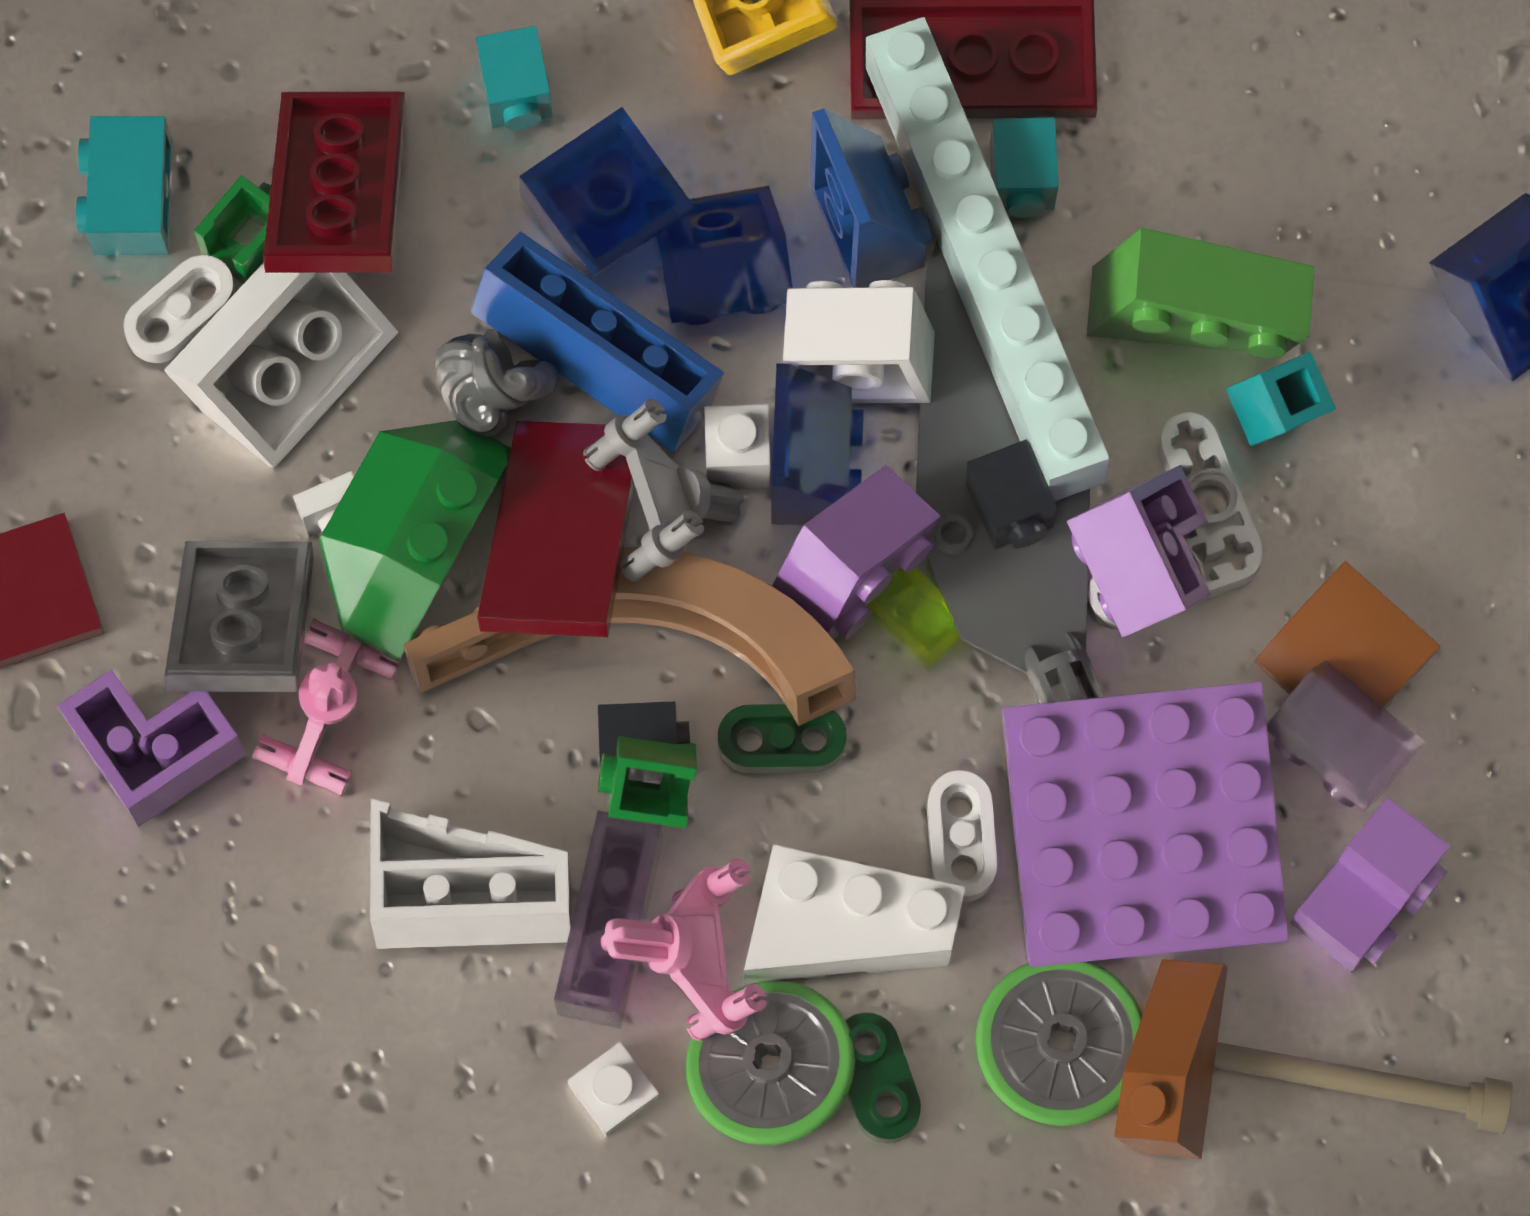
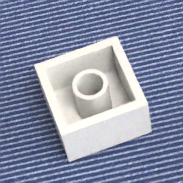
[783,280,935,403]

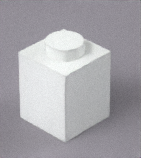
[704,404,770,489]

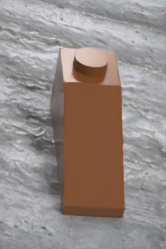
[1114,959,1228,1159]

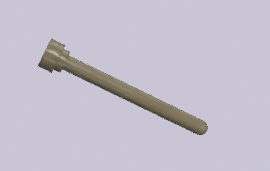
[1214,1042,1513,1134]

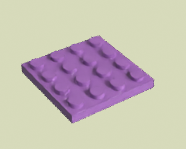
[1001,681,1289,967]

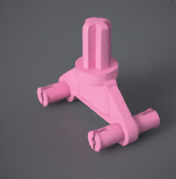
[252,618,403,796]
[601,859,767,1041]

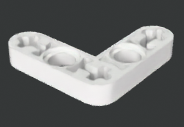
[1087,412,1264,629]

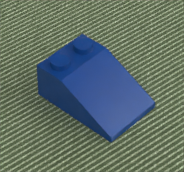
[810,108,932,288]

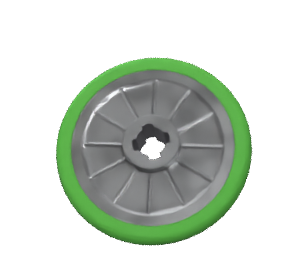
[976,961,1143,1126]
[686,980,855,1145]

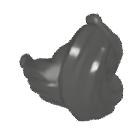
[435,329,559,438]

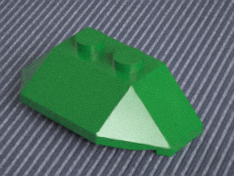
[319,420,511,662]

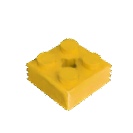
[693,0,837,75]

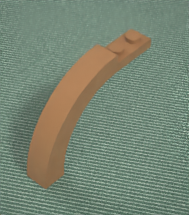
[403,547,856,726]

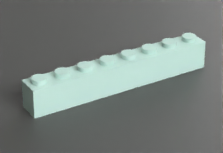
[866,17,1109,501]

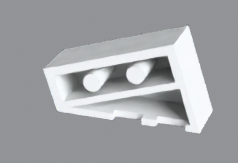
[370,798,572,949]
[744,845,965,986]

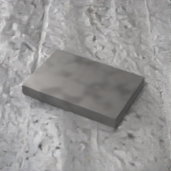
[164,541,314,692]

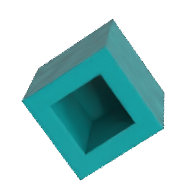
[475,26,553,130]
[990,118,1059,218]
[1225,351,1336,446]

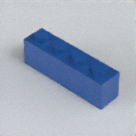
[471,231,725,454]

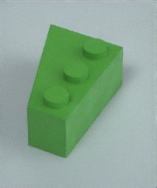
[1086,227,1315,358]

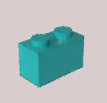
[76,116,173,255]

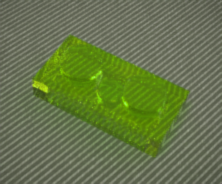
[867,568,961,672]

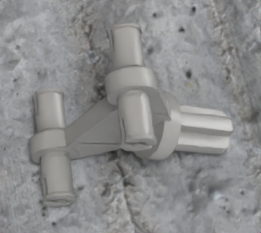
[583,399,744,582]

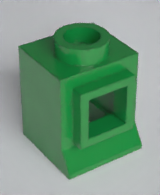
[194,175,271,284]
[597,736,697,829]

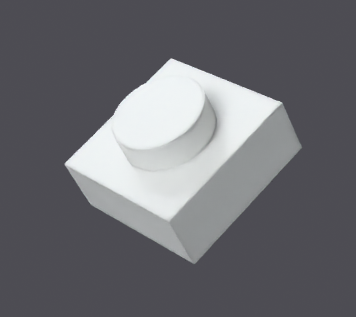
[293,471,354,537]
[567,1042,659,1137]

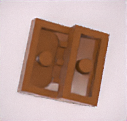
[1254,560,1441,748]

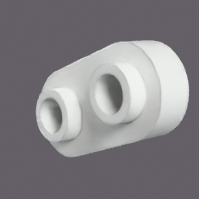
[123,255,236,363]
[927,770,997,902]

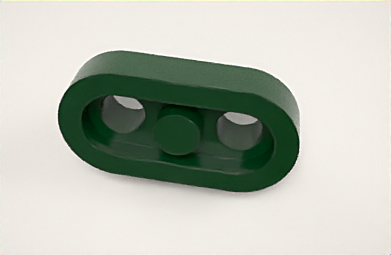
[718,704,847,773]
[846,1013,921,1144]

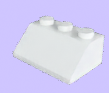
[164,263,398,468]

